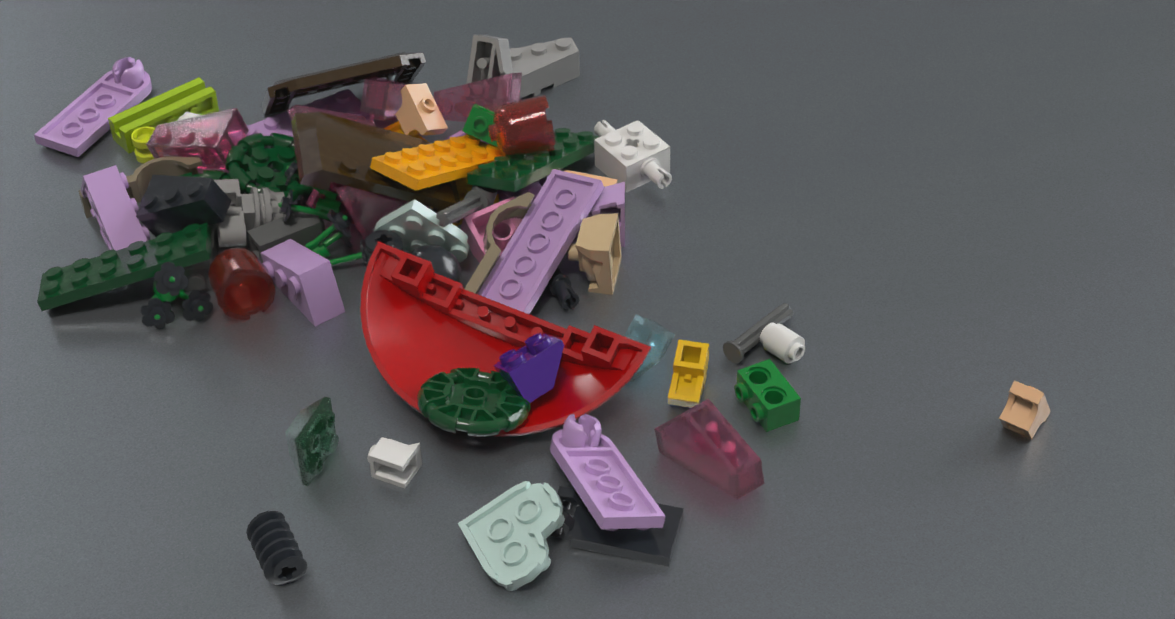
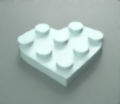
[374,199,470,262]
[458,481,565,591]

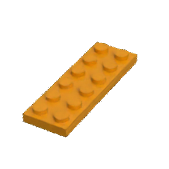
[370,133,508,191]

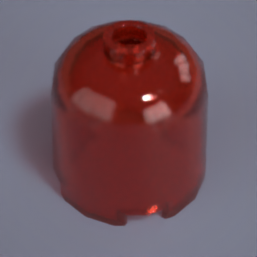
[488,95,555,156]
[208,248,276,320]

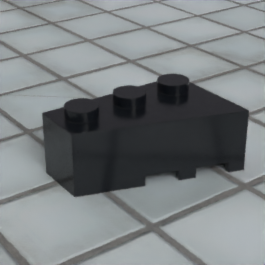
[136,175,231,237]

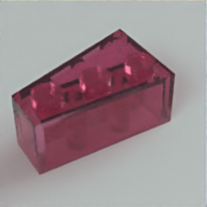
[433,72,522,122]
[146,108,249,169]

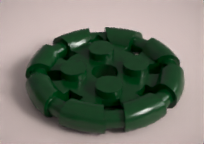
[226,133,317,202]
[417,368,531,437]

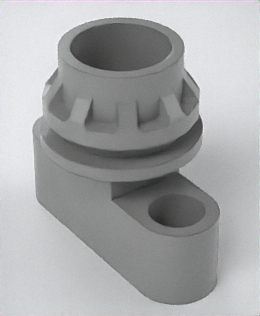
[214,179,285,247]

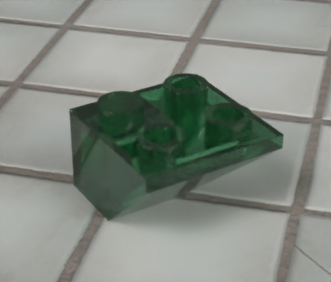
[285,397,339,486]

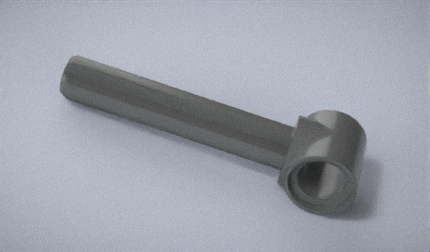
[436,185,498,227]

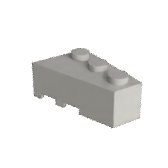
[510,37,580,104]

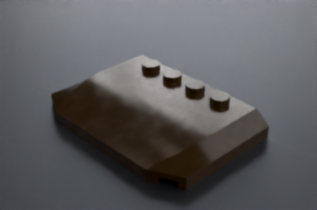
[261,52,426,116]
[291,112,461,223]

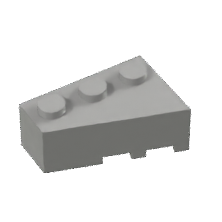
[462,35,521,122]

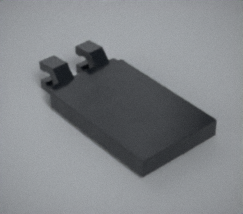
[549,486,684,567]

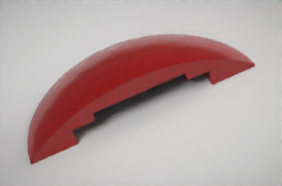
[360,241,651,436]

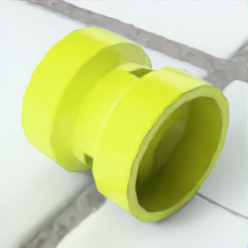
[131,127,162,164]

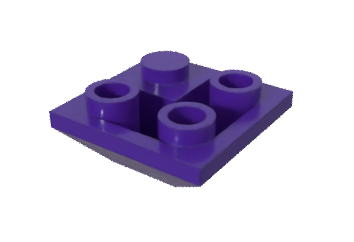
[493,333,564,404]

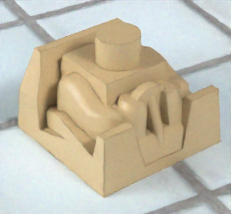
[568,213,622,295]

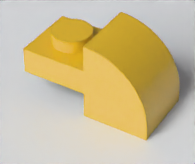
[668,339,709,409]

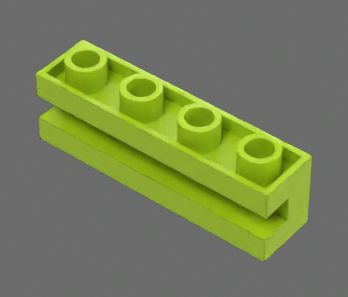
[108,77,219,154]

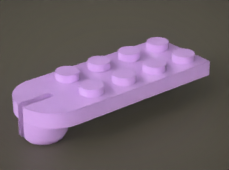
[34,57,152,157]
[550,414,666,531]

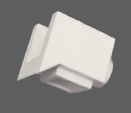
[367,437,422,489]

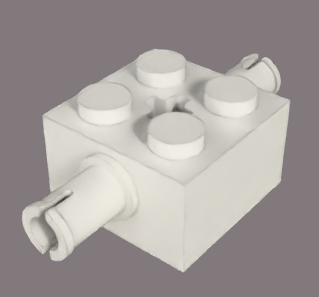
[594,120,672,193]

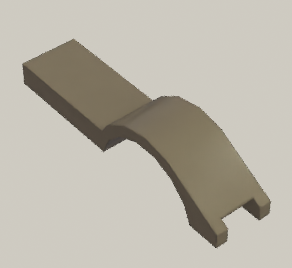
[78,156,202,218]
[464,192,535,294]

